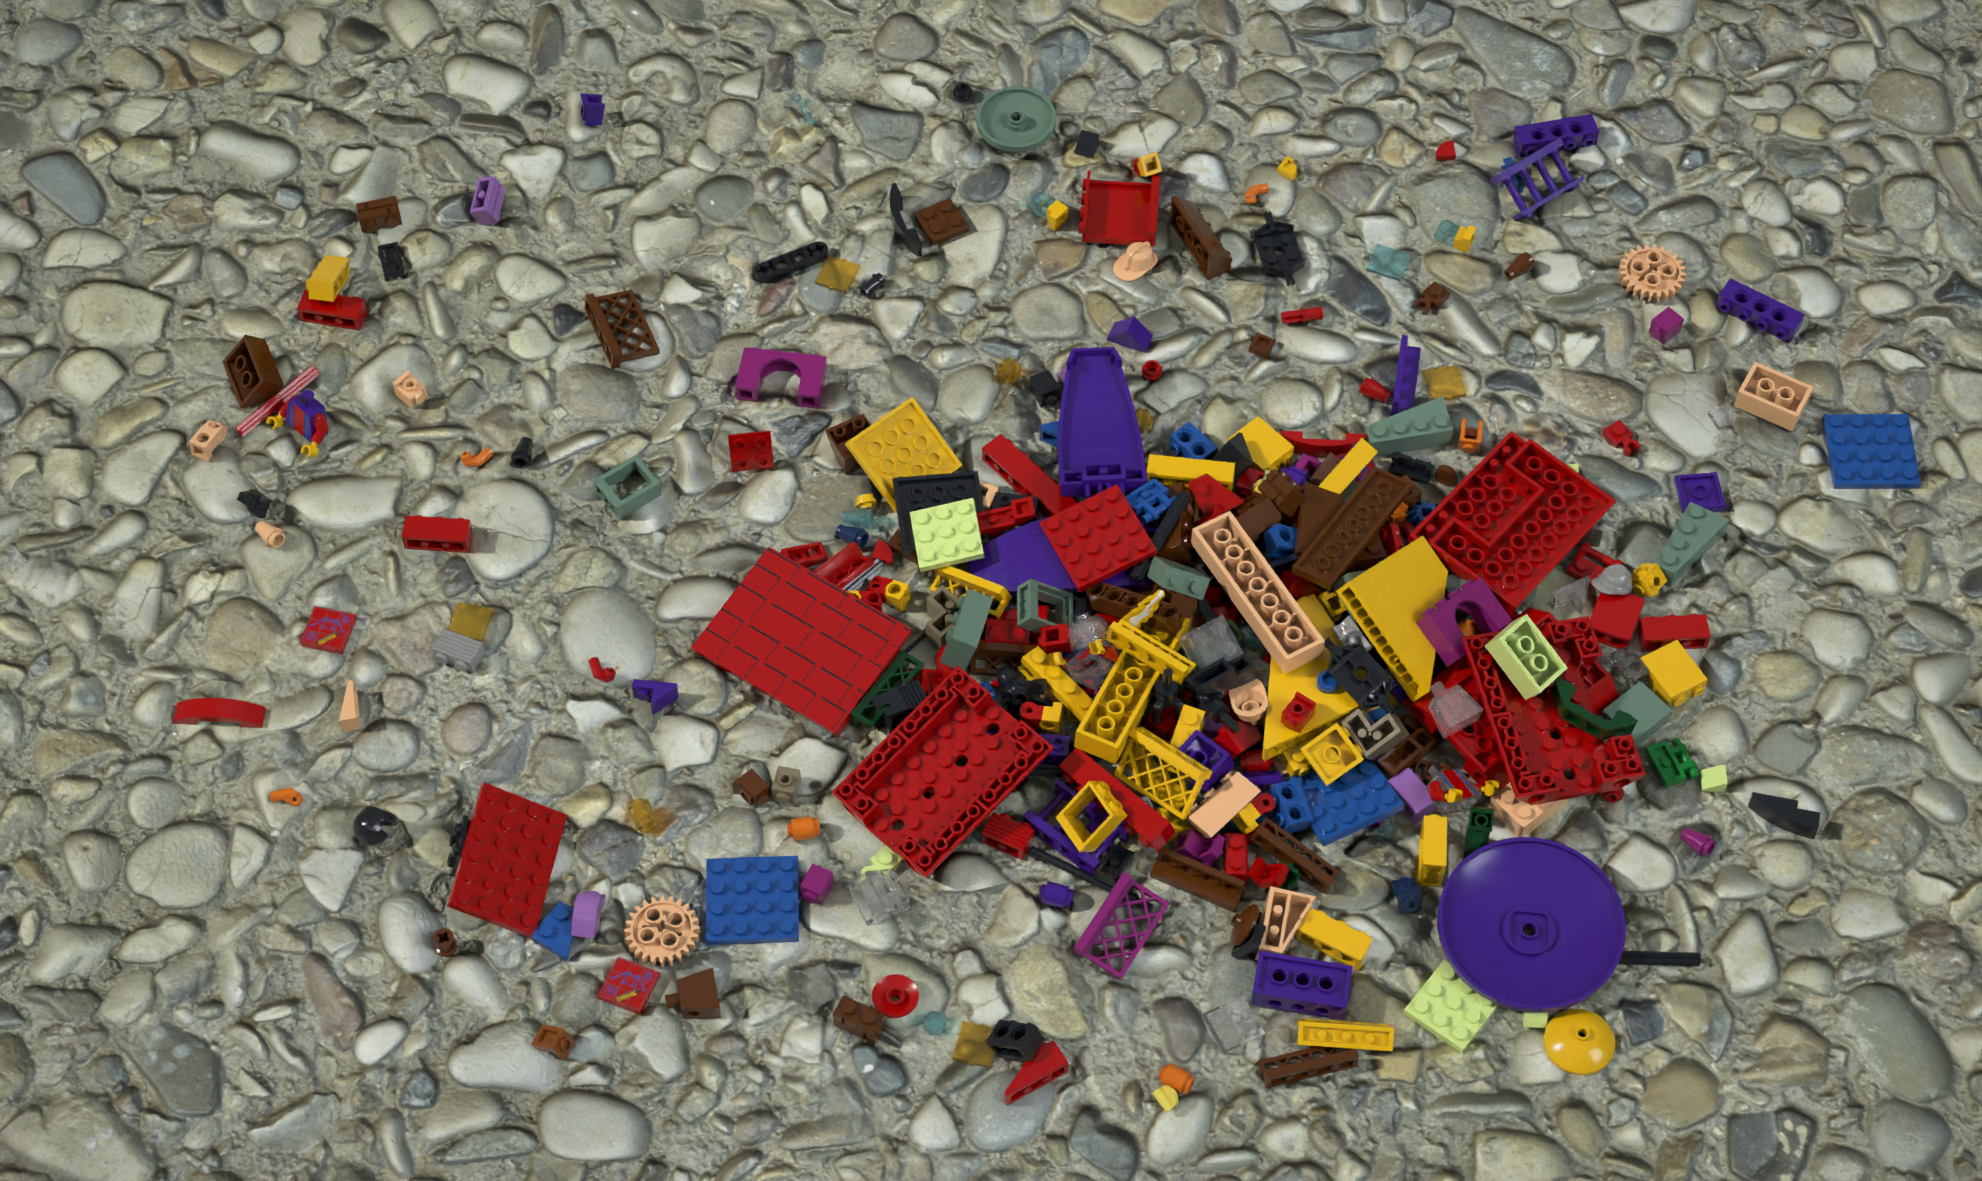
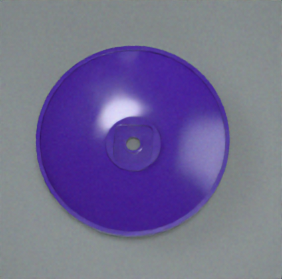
[1437,837,1626,1013]

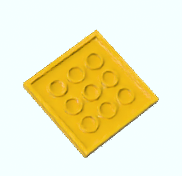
[845,397,962,513]

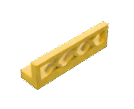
[929,566,1012,618]
[1106,619,1196,685]
[1297,1018,1394,1051]

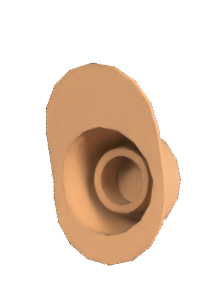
[1113,241,1158,281]
[1229,679,1268,725]

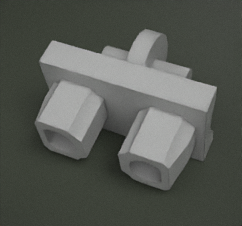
[1332,616,1373,652]

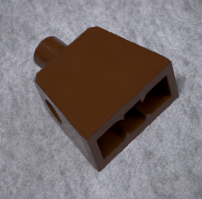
[665,968,721,1019]

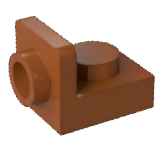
[531,1024,574,1060]

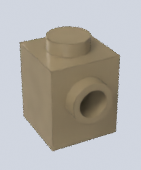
[771,766,801,804]

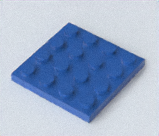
[1822,414,1921,489]
[1282,755,1405,847]
[706,856,799,945]

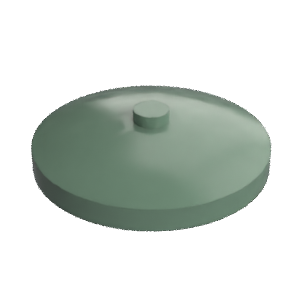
[976,86,1056,152]

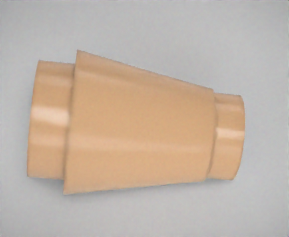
[255,521,286,548]

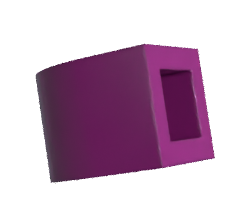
[1172,830,1225,867]

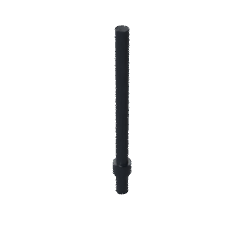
[1028,846,1154,913]

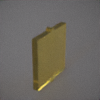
[815,256,860,294]
[1423,365,1466,401]
[449,602,494,642]
[953,1021,995,1068]

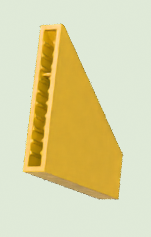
[1336,536,1448,702]
[1262,594,1379,761]

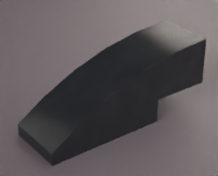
[1185,653,1258,694]
[1748,792,1820,839]

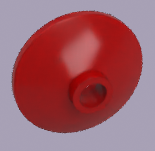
[872,974,919,1018]

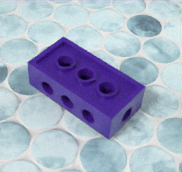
[1251,951,1353,1020]

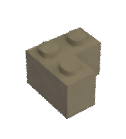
[926,585,959,650]
[1341,708,1410,761]

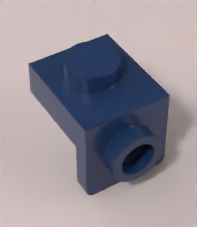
[1391,877,1421,914]

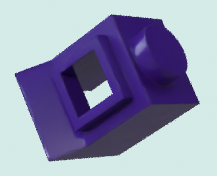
[580,94,605,126]

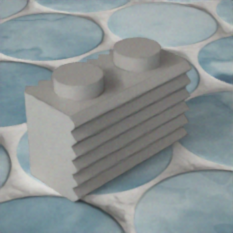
[432,628,485,673]

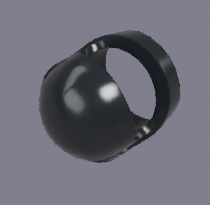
[353,806,398,846]

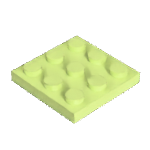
[910,498,985,572]
[1403,960,1499,1053]

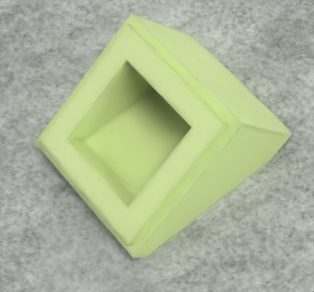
[1700,765,1727,792]
[1522,1011,1548,1028]

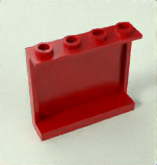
[1078,170,1160,246]

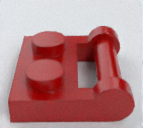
[1566,542,1624,590]

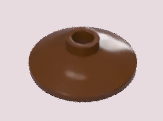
[1230,904,1259,946]

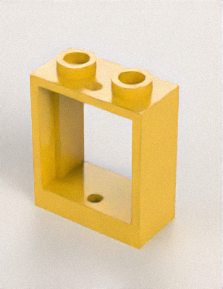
[1056,781,1127,852]
[1418,814,1447,887]

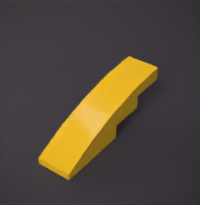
[1318,438,1378,494]

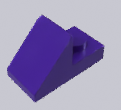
[632,679,679,715]

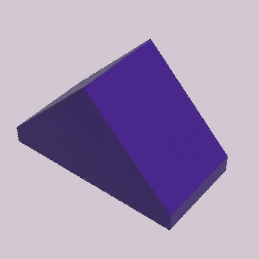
[1107,316,1153,353]

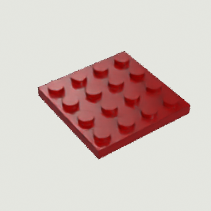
[1039,484,1157,592]

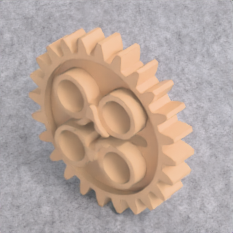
[1618,244,1686,302]
[624,895,700,968]

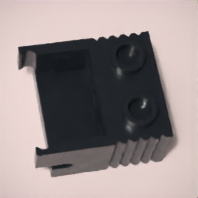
[871,680,927,736]

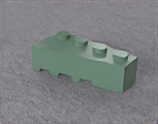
[1364,396,1453,457]

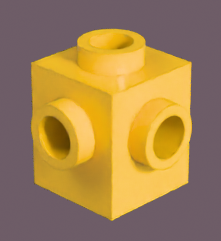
[1631,563,1668,598]
[1317,590,1347,623]

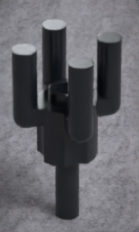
[1149,668,1184,724]
[1183,682,1241,733]

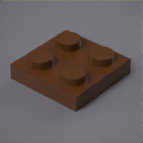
[914,198,969,246]

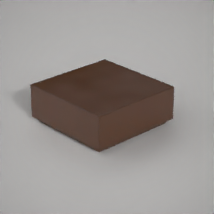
[1248,332,1276,359]

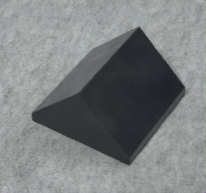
[1211,432,1253,485]

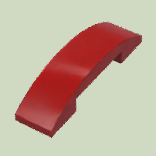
[1281,431,1367,458]
[977,496,1036,535]
[173,698,266,728]

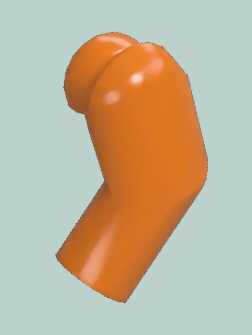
[1244,183,1269,204]
[460,447,494,467]
[270,787,303,806]

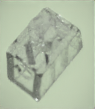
[1428,681,1483,739]

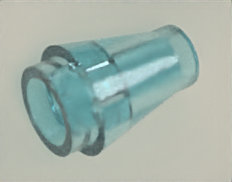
[842,507,875,528]

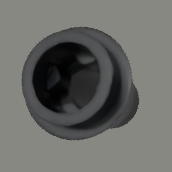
[511,437,533,468]

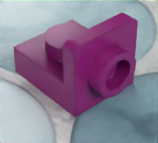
[1295,453,1322,478]

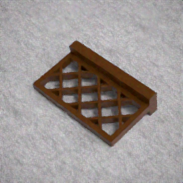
[584,289,660,369]

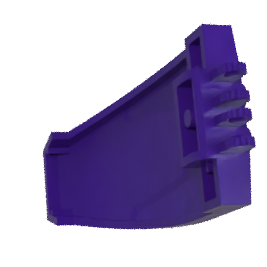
[1058,347,1148,499]
[967,513,1160,596]

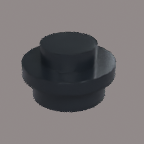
[953,83,973,102]

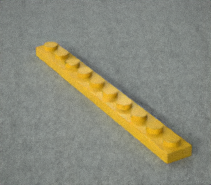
[1021,646,1189,811]

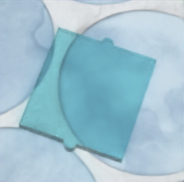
[1367,244,1412,281]

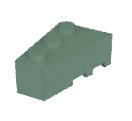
[939,589,993,671]

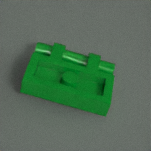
[1645,738,1700,788]

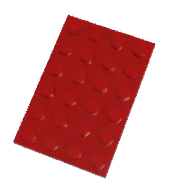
[447,782,567,939]

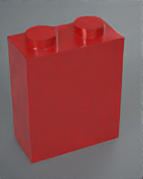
[1590,592,1645,652]

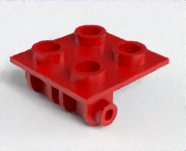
[728,430,774,472]

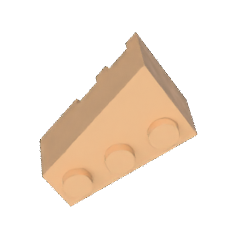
[1255,886,1316,960]

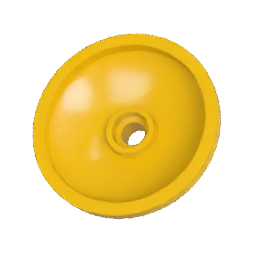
[1543,1009,1615,1075]

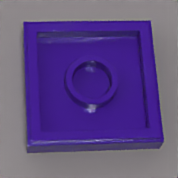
[1674,472,1726,515]

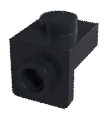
[237,489,272,518]

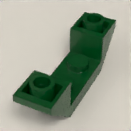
[1550,677,1638,740]
[1462,806,1494,861]

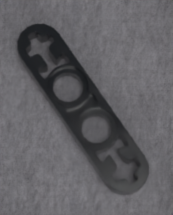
[754,241,829,283]

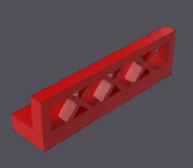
[813,542,875,589]

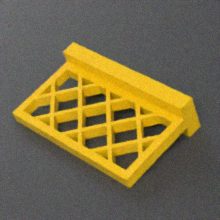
[1114,727,1213,820]

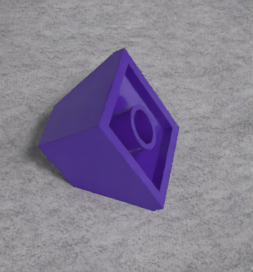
[1167,729,1234,789]

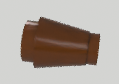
[1504,252,1535,281]

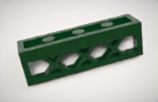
[850,650,924,730]

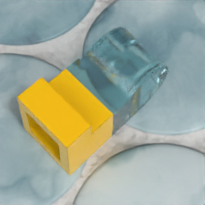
[1032,192,1068,231]
[1434,220,1476,253]

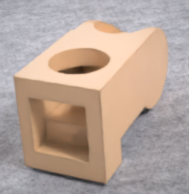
[189,419,227,462]

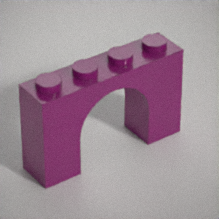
[735,347,828,409]
[1416,577,1512,667]

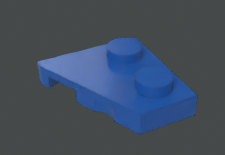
[531,901,574,962]

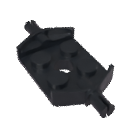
[1253,211,1305,286]
[1324,637,1397,714]

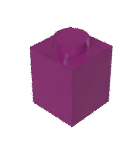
[1649,306,1684,344]
[800,864,834,905]

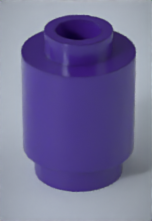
[1039,881,1074,909]

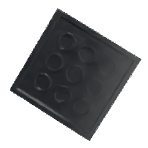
[892,471,989,555]

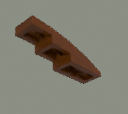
[1377,726,1447,777]

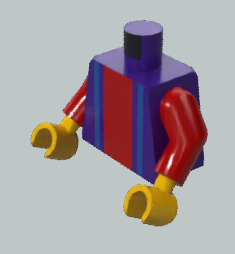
[266,390,329,457]

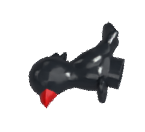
[991,666,1048,708]

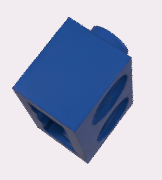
[1169,422,1218,460]
[1263,523,1297,563]
[1268,779,1314,833]

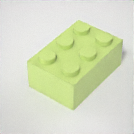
[1485,614,1567,700]

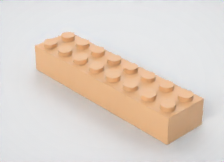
[1191,511,1325,674]

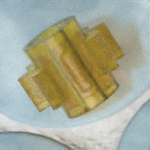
[996,358,1021,384]
[1135,408,1153,434]

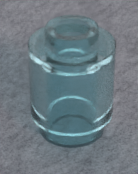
[1237,622,1264,652]

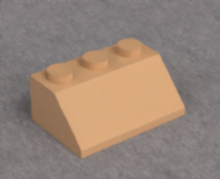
[1186,772,1261,838]

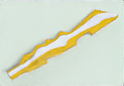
[1101,590,1165,649]

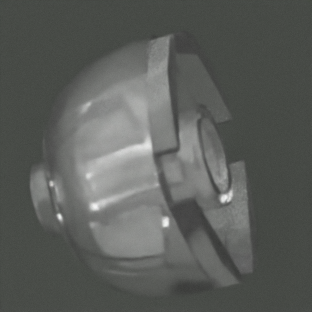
[1068,612,1109,651]

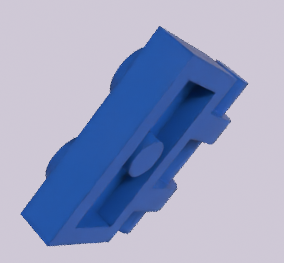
[1125,478,1176,524]

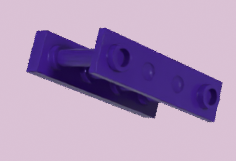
[1490,137,1584,221]
[1023,779,1128,875]

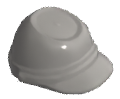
[1591,564,1633,595]

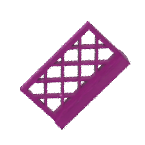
[1073,872,1170,981]

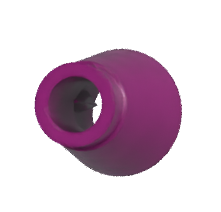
[1680,827,1716,857]

